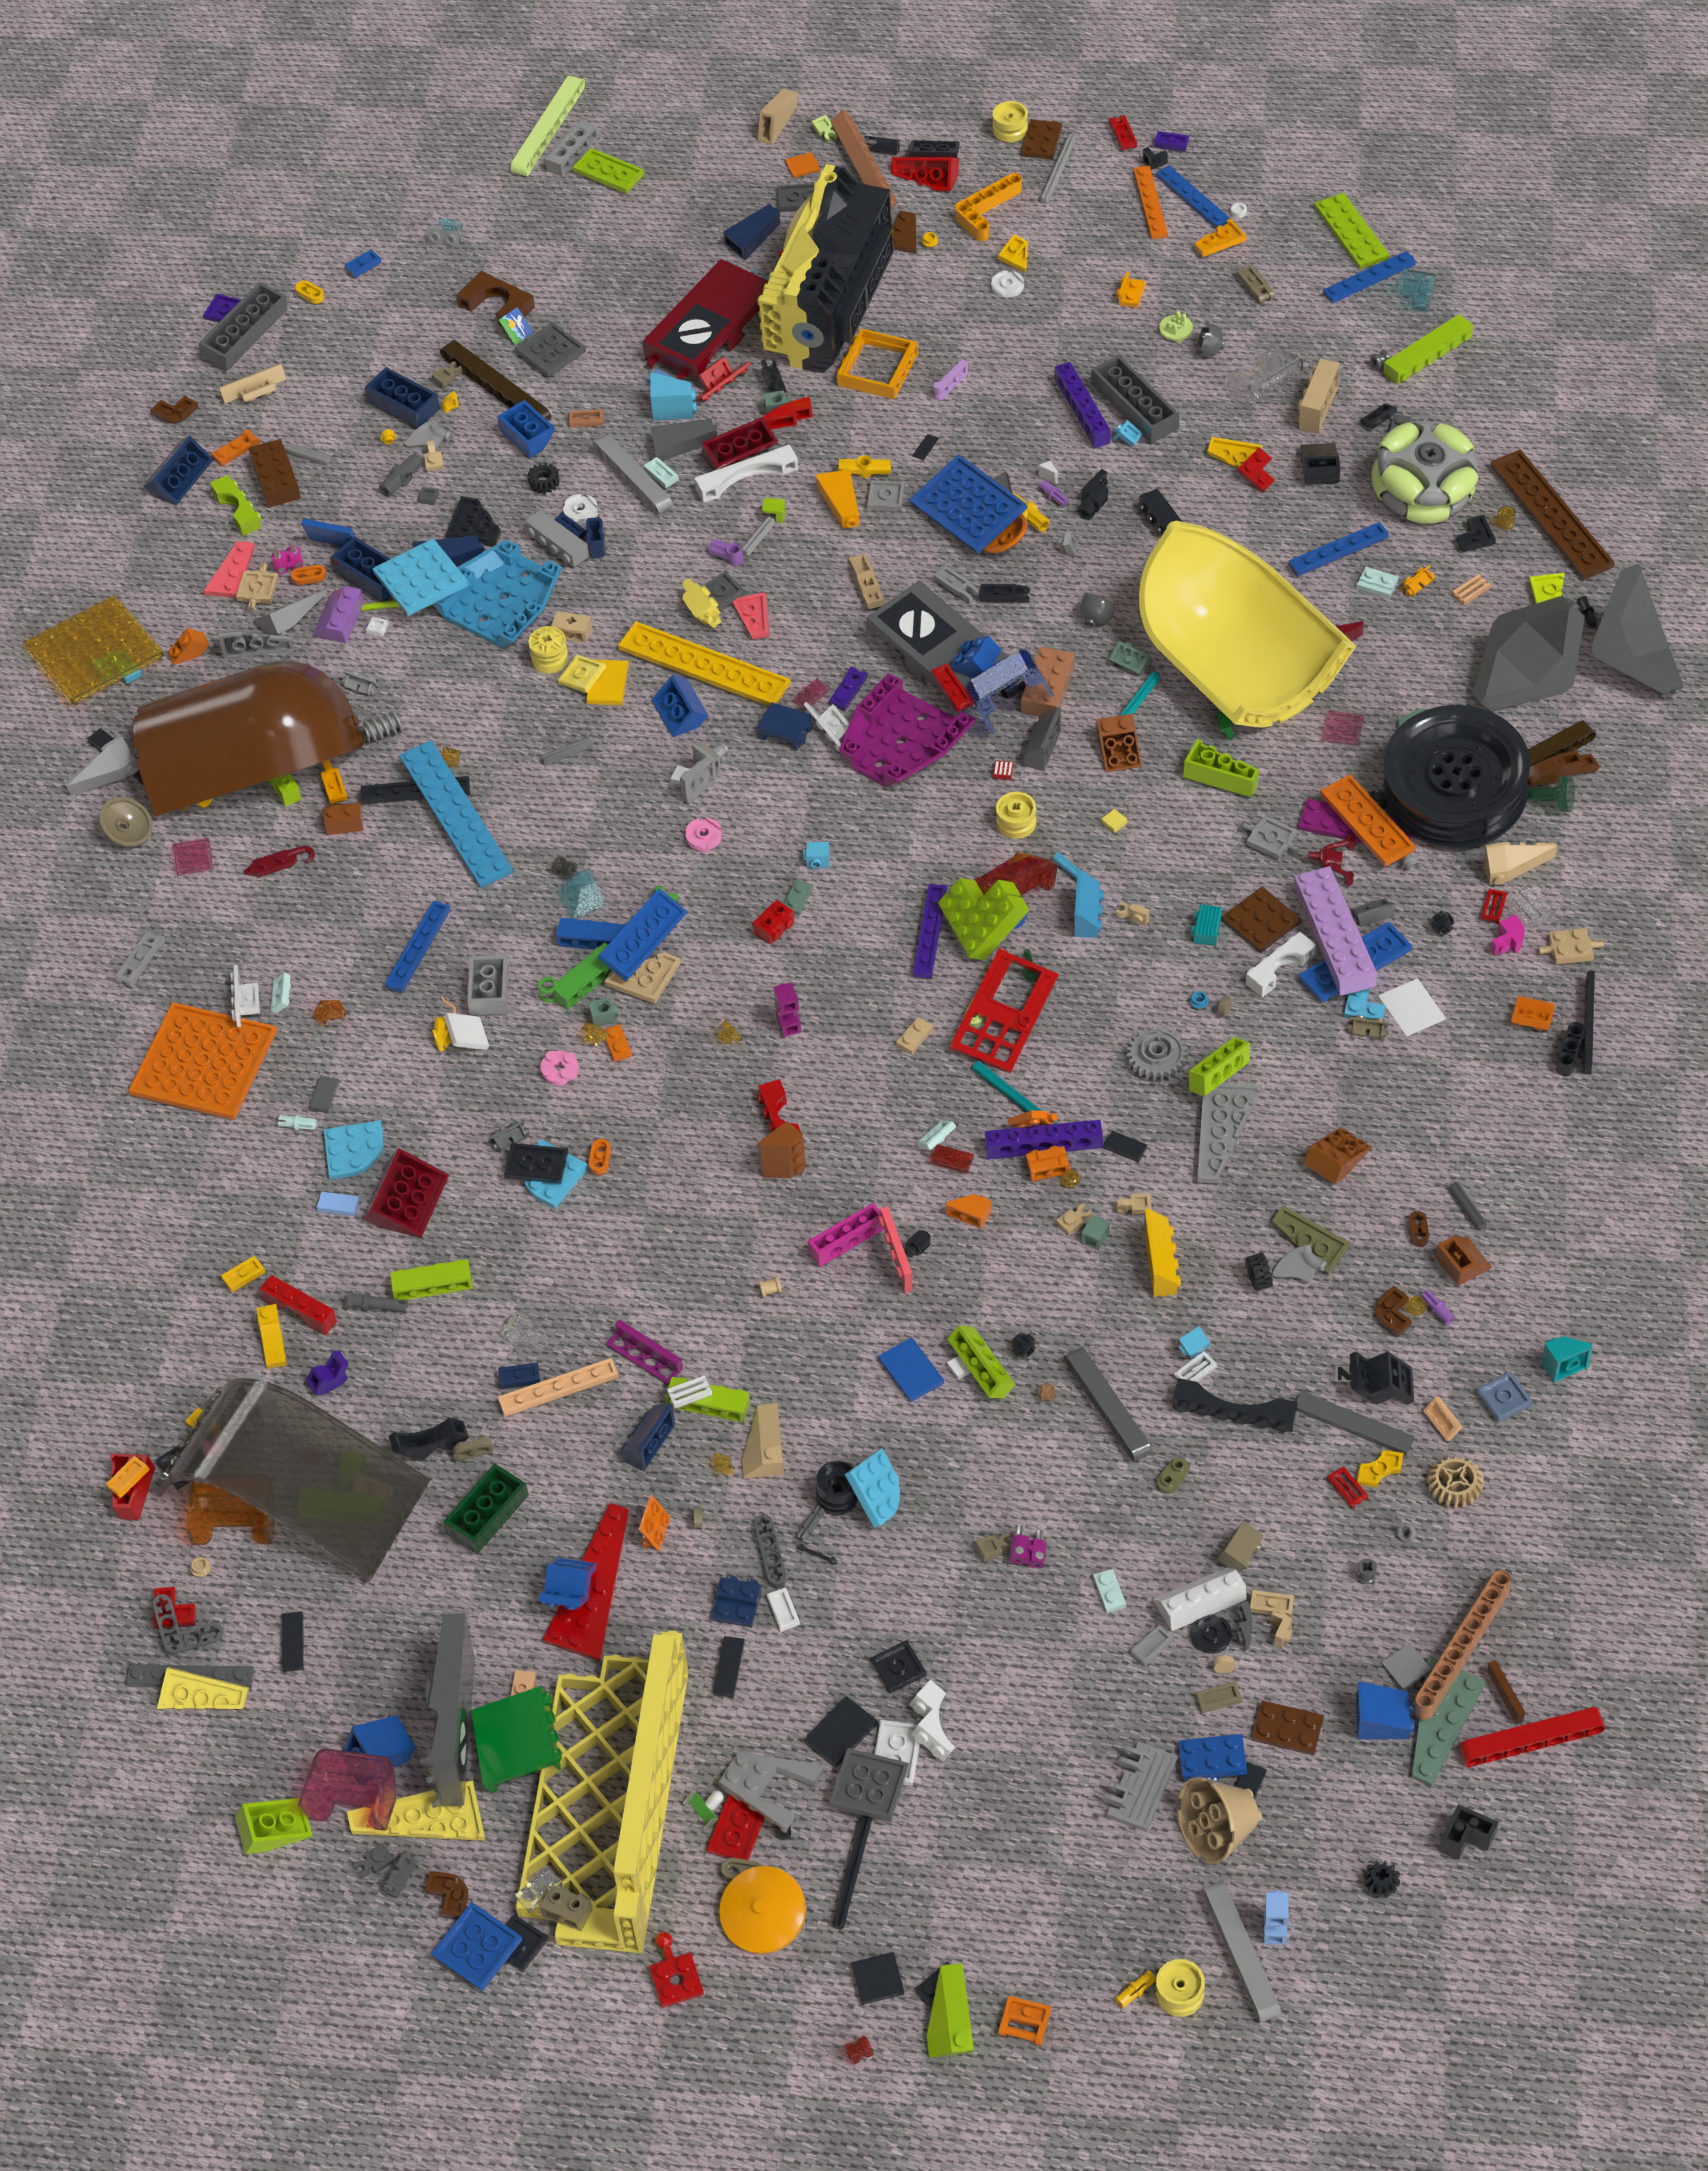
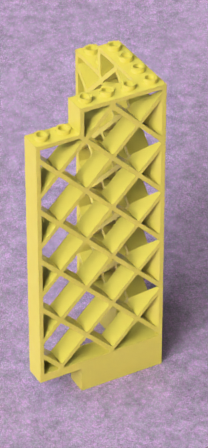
[516,1631,689,1953]

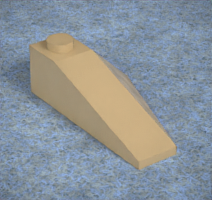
[1483,842,1557,885]
[742,1403,784,1478]

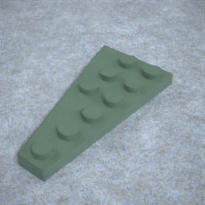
[1412,1655,1486,1787]

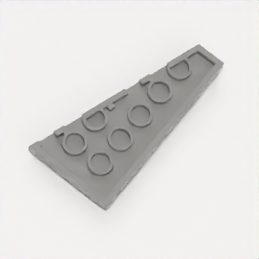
[1197,1083,1262,1183]

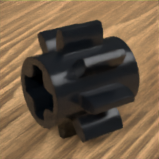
[1431,911,1455,935]
[1011,1333,1036,1357]

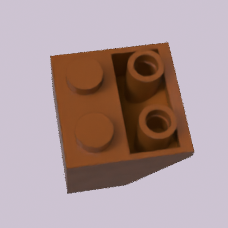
[1436,1236,1492,1286]

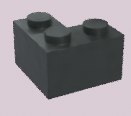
[1439,1804,1499,1860]

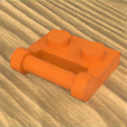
[998,1996,1052,2046]

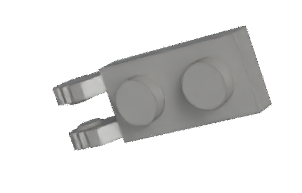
[933,565,980,603]

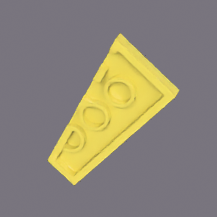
[157,1667,249,1709]

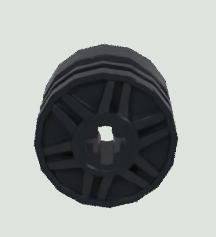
[816,1461,858,1516]

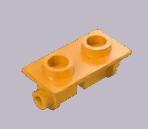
[1399,565,1435,597]

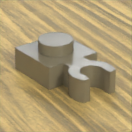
[432,361,463,388]
[975,1534,1011,1561]

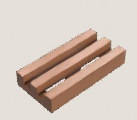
[569,409,604,427]

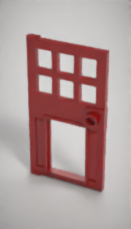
[948,948,1059,1074]

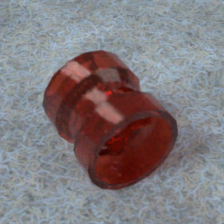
[844,2035,874,2065]

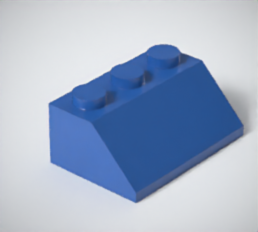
[497,400,555,458]
[651,675,709,737]

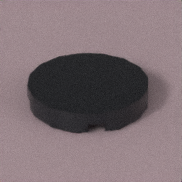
[1190,1614,1232,1654]

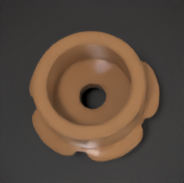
[1038,1382,1055,1402]

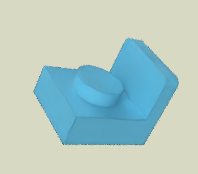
[1113,420,1143,447]

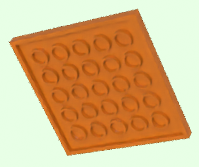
[128,1002,278,1120]

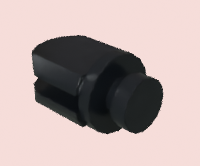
[904,1230,931,1258]

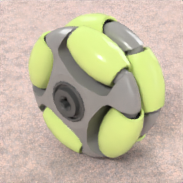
[1371,422,1478,524]

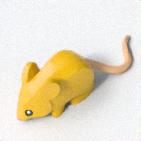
[432,996,456,1052]

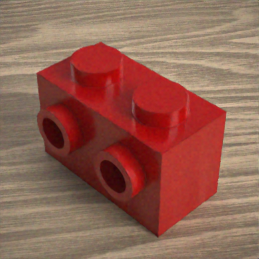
[752,900,794,945]

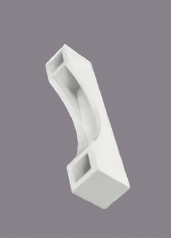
[695,445,799,503]

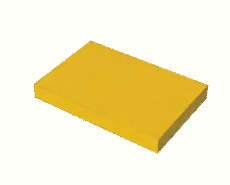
[587,659,629,706]

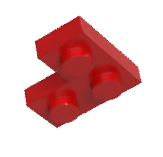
[1237,447,1275,493]
[153,1587,196,1629]

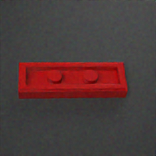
[931,663,973,711]

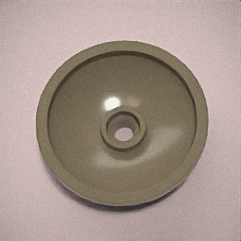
[99,797,153,847]

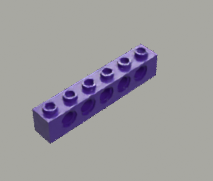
[1055,362,1110,448]
[985,1119,1103,1160]

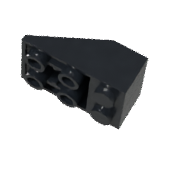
[1300,443,1340,484]

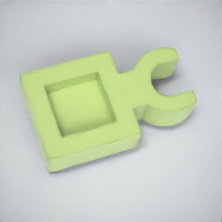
[812,115,837,143]

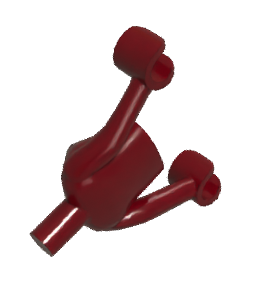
[1308,835,1356,886]

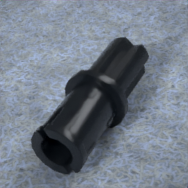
[1577,596,1598,628]

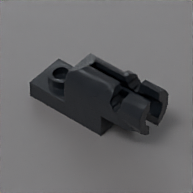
[1077,469,1108,520]

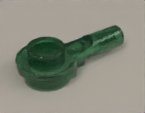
[1023,949,1040,982]

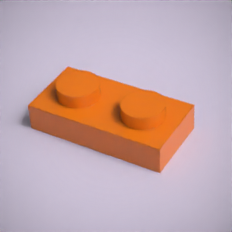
[602,1024,632,1062]

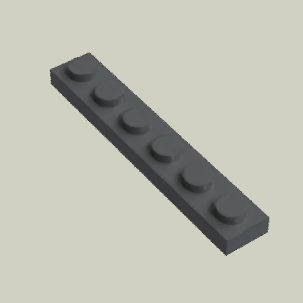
[127,1665,254,1689]

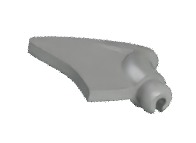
[405,420,451,450]
[1273,1245,1327,1284]

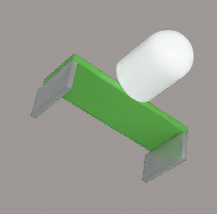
[682,1791,723,1830]

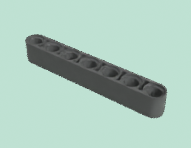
[1064,1347,1152,1462]

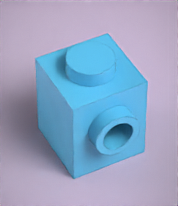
[803,842,830,869]
[1179,1326,1211,1359]

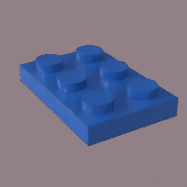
[1178,1734,1247,1781]

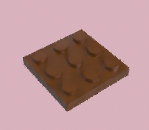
[1221,886,1301,953]

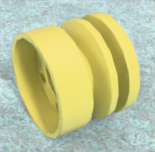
[528,626,569,674]

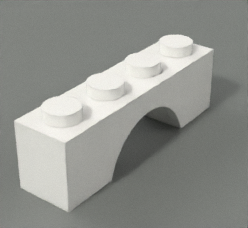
[1246,932,1316,997]

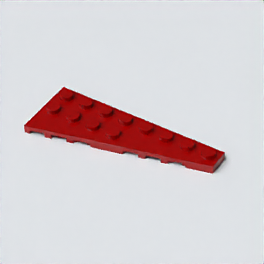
[543,1503,629,1662]

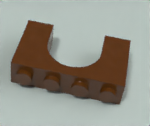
[457,271,535,328]

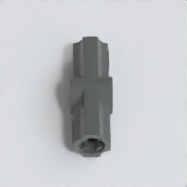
[379,454,423,497]

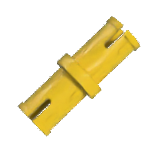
[1114,1970,1156,2009]

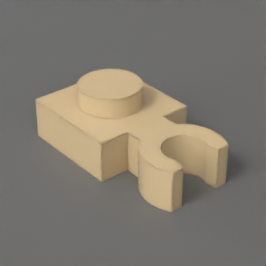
[1056,1204,1092,1236]

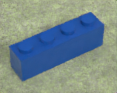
[556,918,627,950]

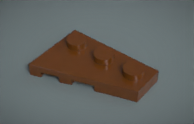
[893,210,917,254]

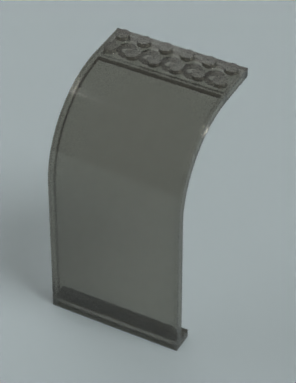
[154,1378,431,1584]

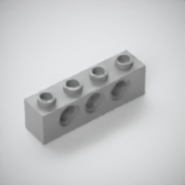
[545,120,598,177]

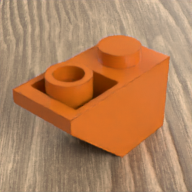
[168,628,209,665]

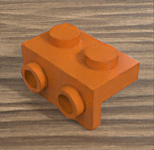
[1511,996,1555,1030]

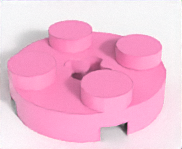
[685,818,722,853]
[540,1051,579,1086]

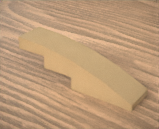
[849,554,885,609]

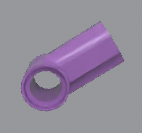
[708,539,744,566]

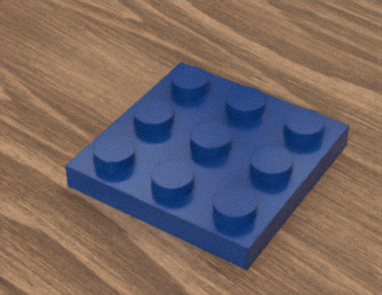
[431,1902,523,1991]

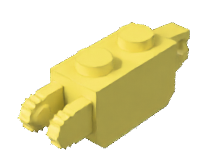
[682,579,721,628]

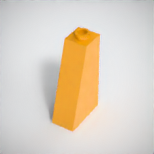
[816,469,860,528]

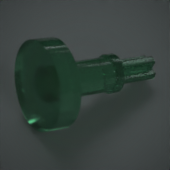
[1527,775,1575,812]

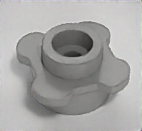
[1401,853,1420,871]

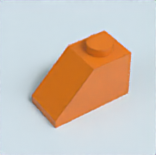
[946,1194,992,1229]

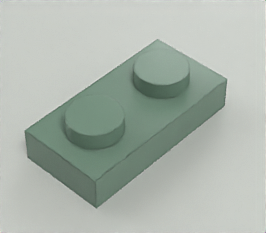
[784,880,813,916]

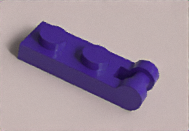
[829,666,868,711]

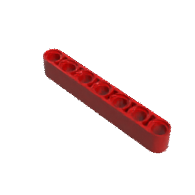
[1458,1707,1606,1767]

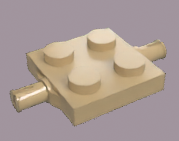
[236,562,279,611]
[1538,928,1604,965]

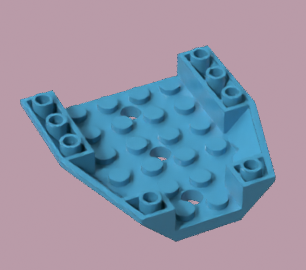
[432,539,562,648]

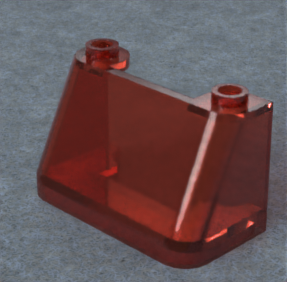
[974,852,1058,897]

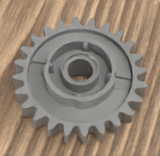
[1127,1026,1188,1081]

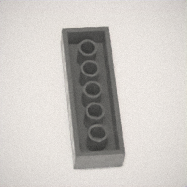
[199,282,288,371]
[1091,355,1179,443]

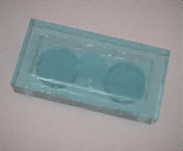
[438,217,463,231]

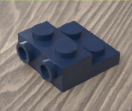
[711,1575,762,1628]

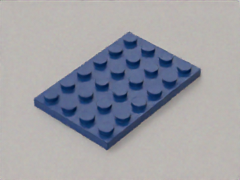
[909,454,1028,554]

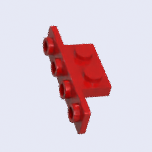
[695,357,751,402]

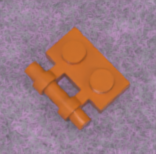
[1008,1111,1058,1128]

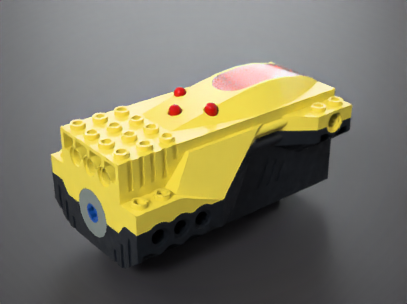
[758,164,894,373]

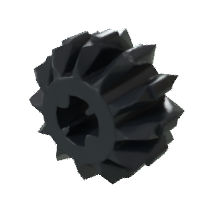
[1363,1860,1400,1898]

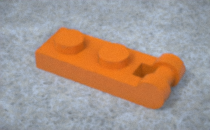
[211,429,260,467]

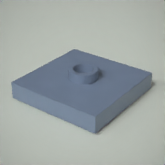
[1476,1372,1533,1423]

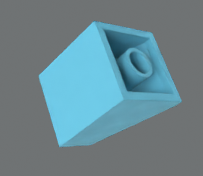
[650,372,697,421]

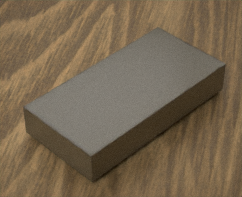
[1195,1681,1242,1713]

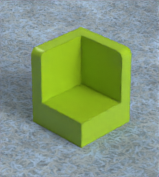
[762,498,786,523]

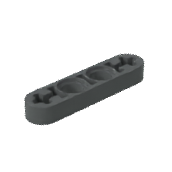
[754,1514,786,1588]

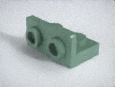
[1109,641,1153,676]

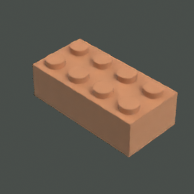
[1021,647,1075,717]

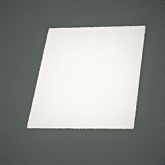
[1378,978,1446,1036]

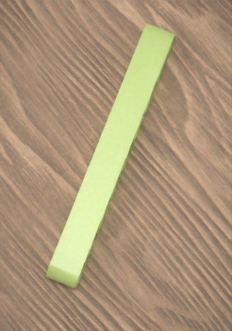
[511,75,585,176]

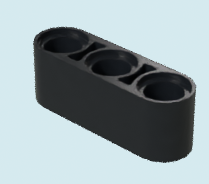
[1556,1022,1585,1076]

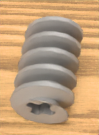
[363,711,403,743]

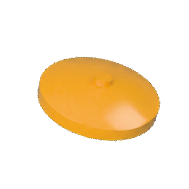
[719,1866,806,1954]

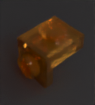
[314,1000,347,1026]

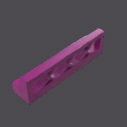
[606,1319,683,1385]

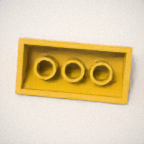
[1144,1209,1181,1297]

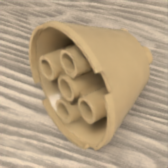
[1177,1777,1262,1864]

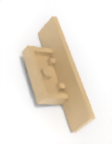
[219,363,287,403]

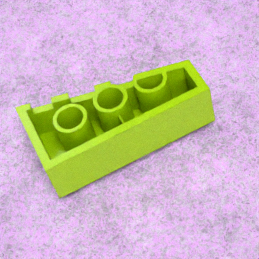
[1183,738,1260,798]

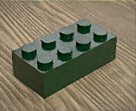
[443,1463,529,1554]

